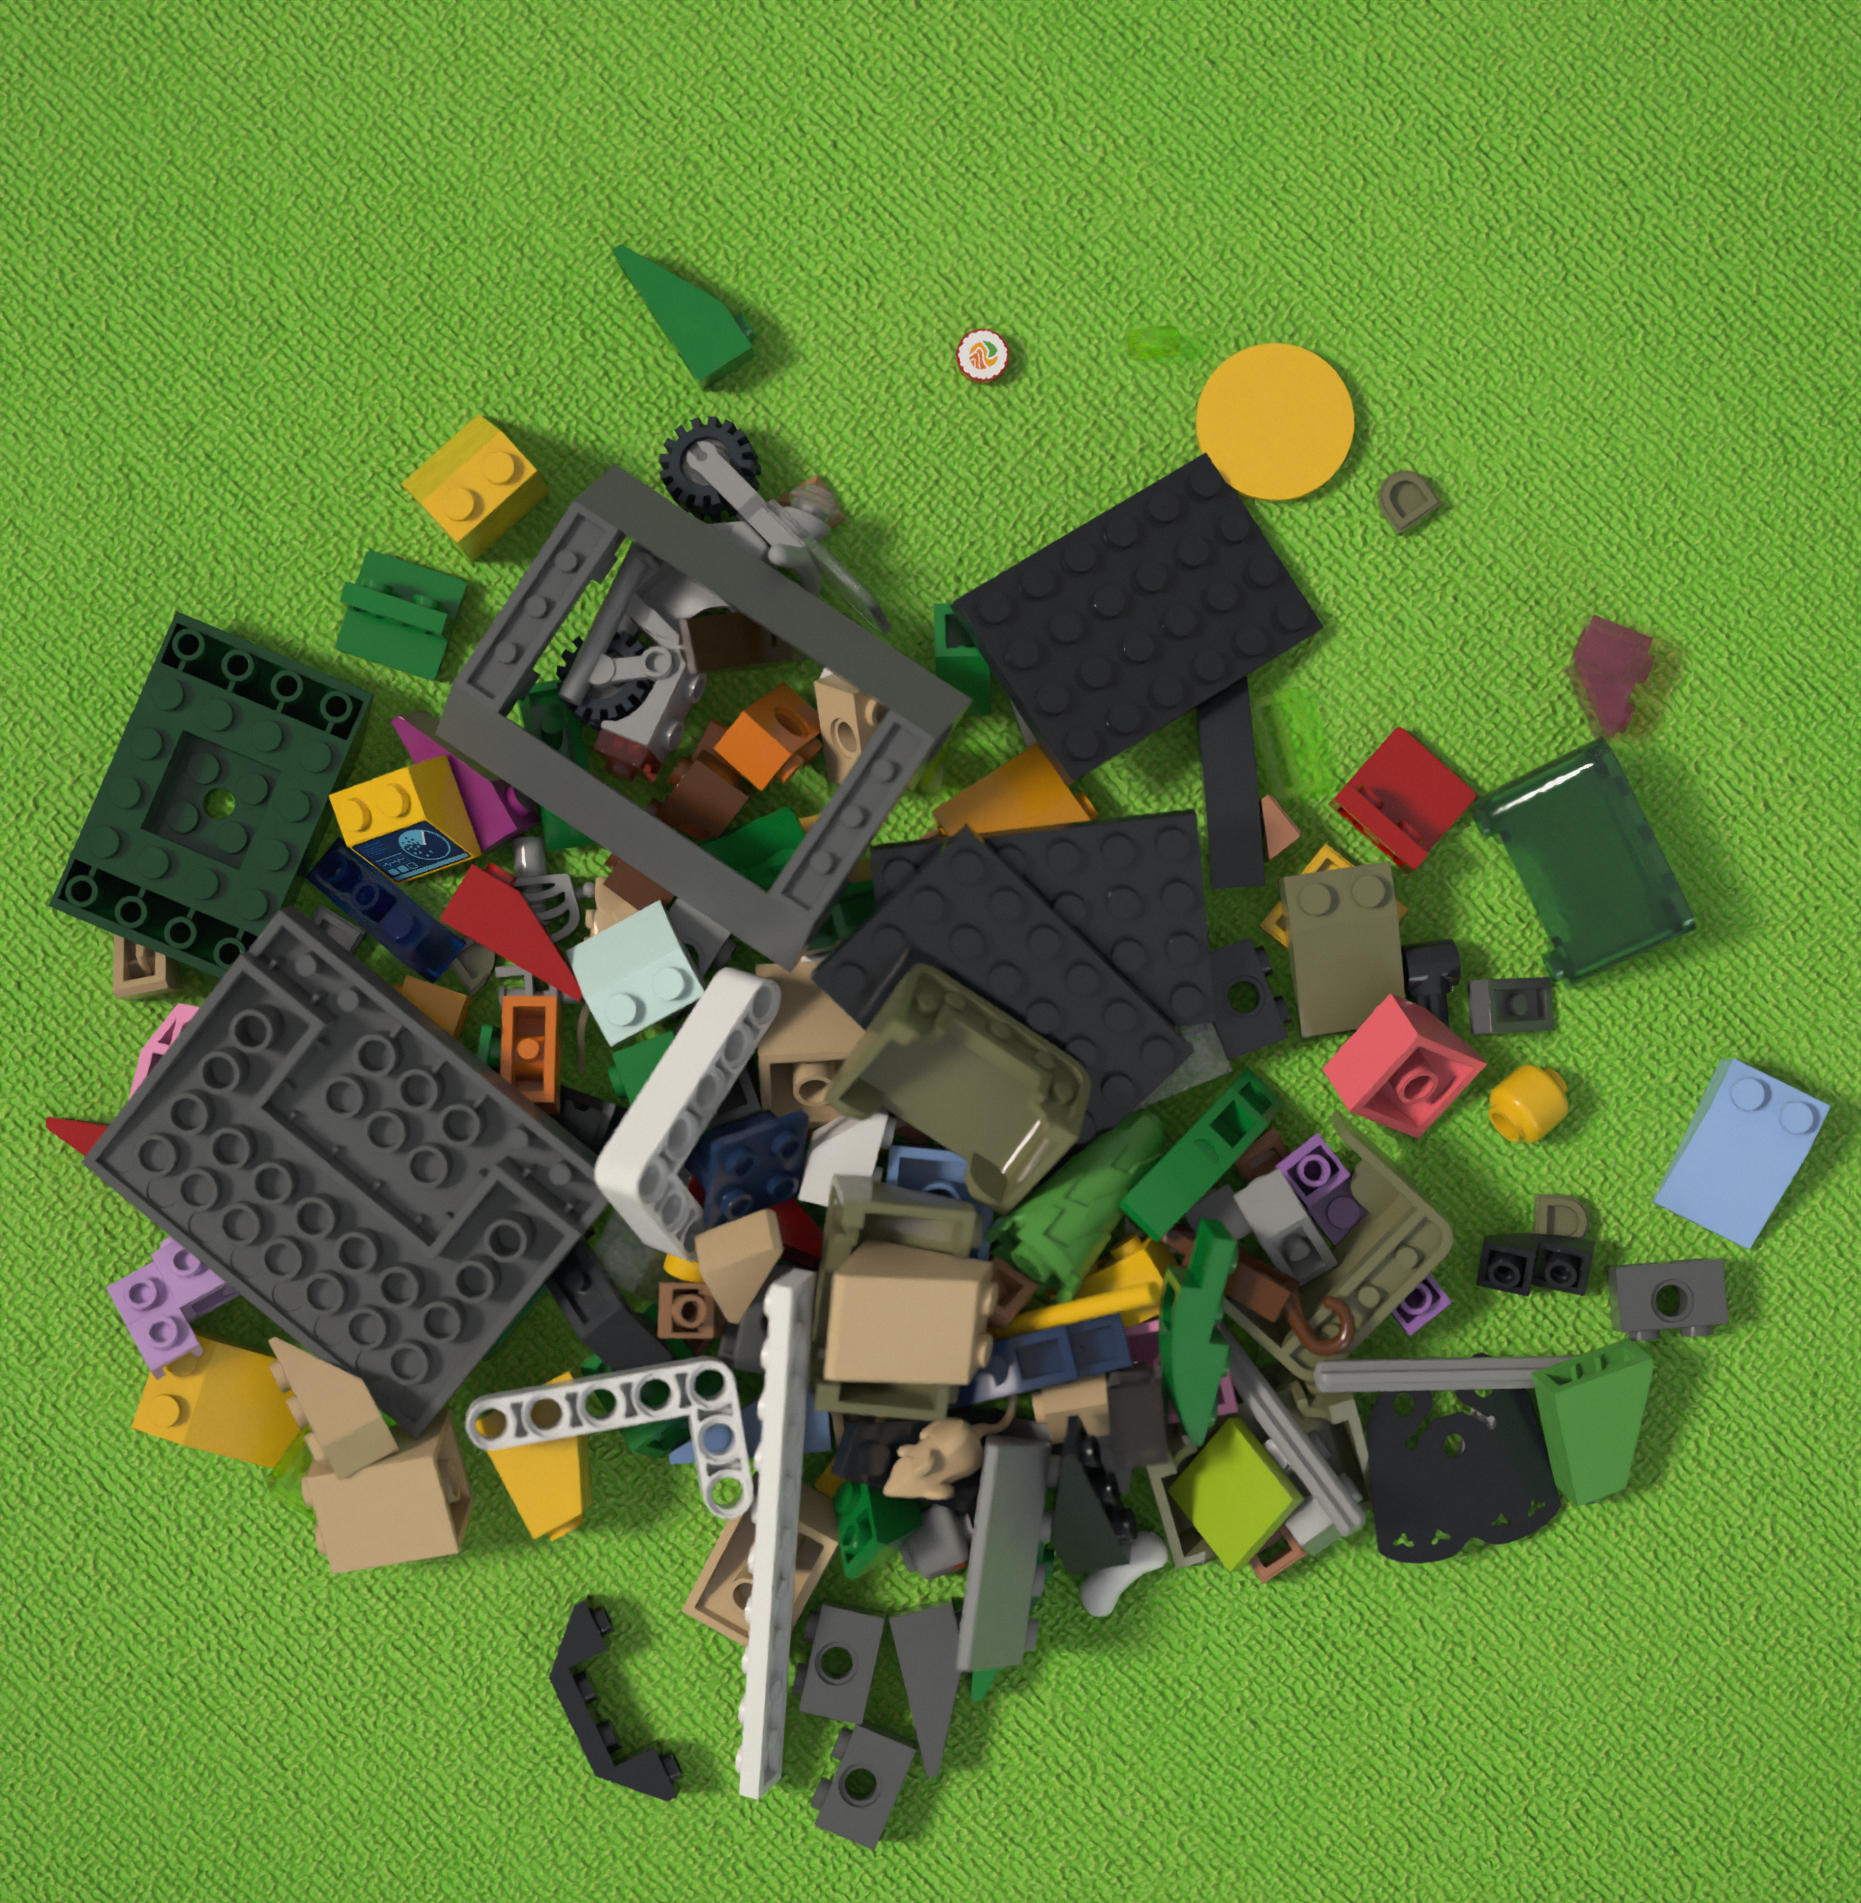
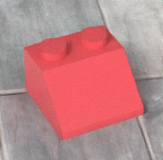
[1322,993,1487,1139]

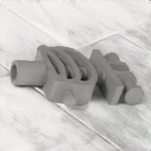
[495,837,595,1012]

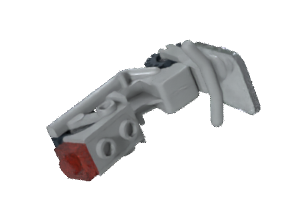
[556,416,892,783]

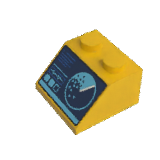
[328,754,482,885]

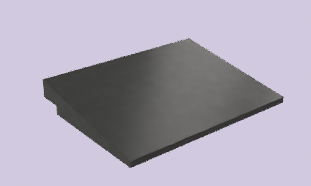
[81,905,610,1439]

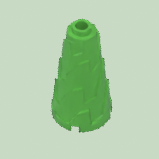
[985,1109,1166,1304]

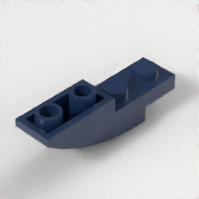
[947,1312,1133,1410]

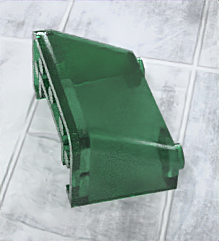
[1471,737,1696,989]

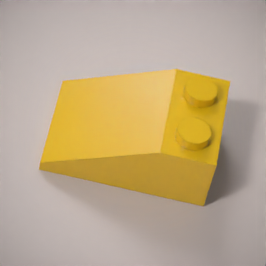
[131,1326,311,1474]

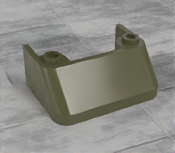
[1222,1109,1453,1381]

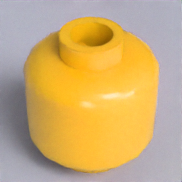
[1488,1064,1569,1143]

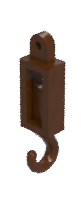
[1160,1223,1356,1356]

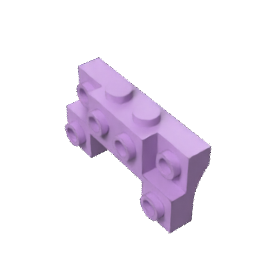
[106,1236,241,1380]

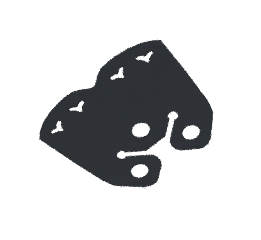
[1366,1353,1561,1564]

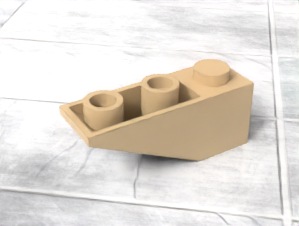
[268,1337,398,1480]

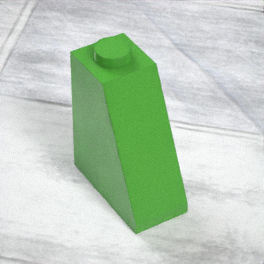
[1531,1338,1654,1507]

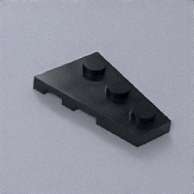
[830,1408,1006,1515]

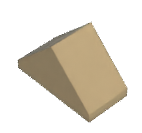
[113,934,183,1001]
[694,1209,783,1324]

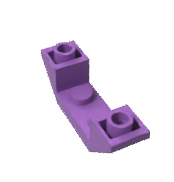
[1275,1133,1452,1336]

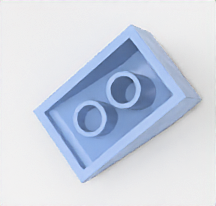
[1652,1058,1830,1250]

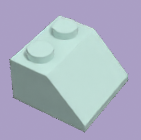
[566,900,708,1047]

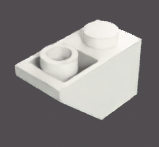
[798,1106,896,1206]

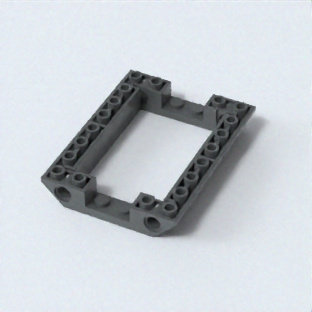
[435,464,973,973]

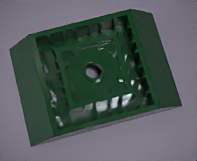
[49,611,374,979]

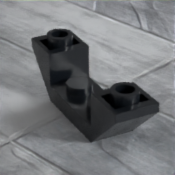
[545,1226,677,1388]
[549,1594,684,1802]

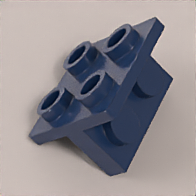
[683,1109,809,1229]

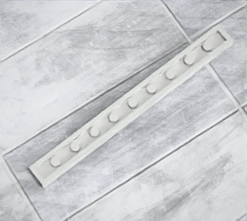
[735,1269,815,1800]

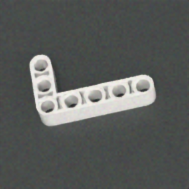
[595,967,781,1262]
[466,1356,753,1519]

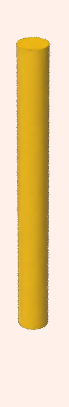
[985,1281,1161,1342]

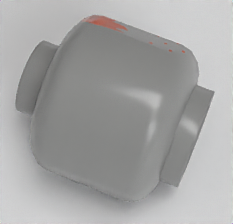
[900,1504,974,1580]

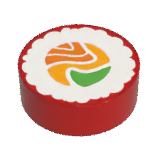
[956,329,1009,385]

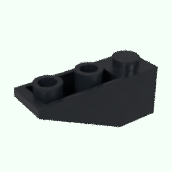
[1050,1414,1138,1575]

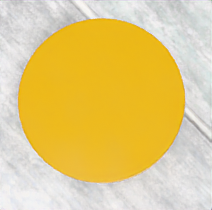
[1195,343,1354,502]

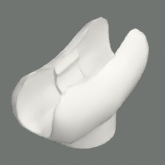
[1079,1531,1169,1617]

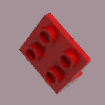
[1328,727,1476,874]

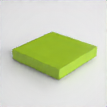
[1167,1417,1304,1572]

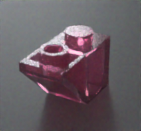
[1566,615,1655,742]

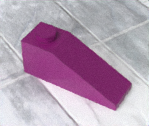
[391,710,541,856]

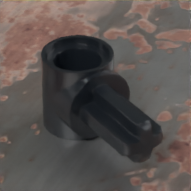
[1401,939,1461,1029]

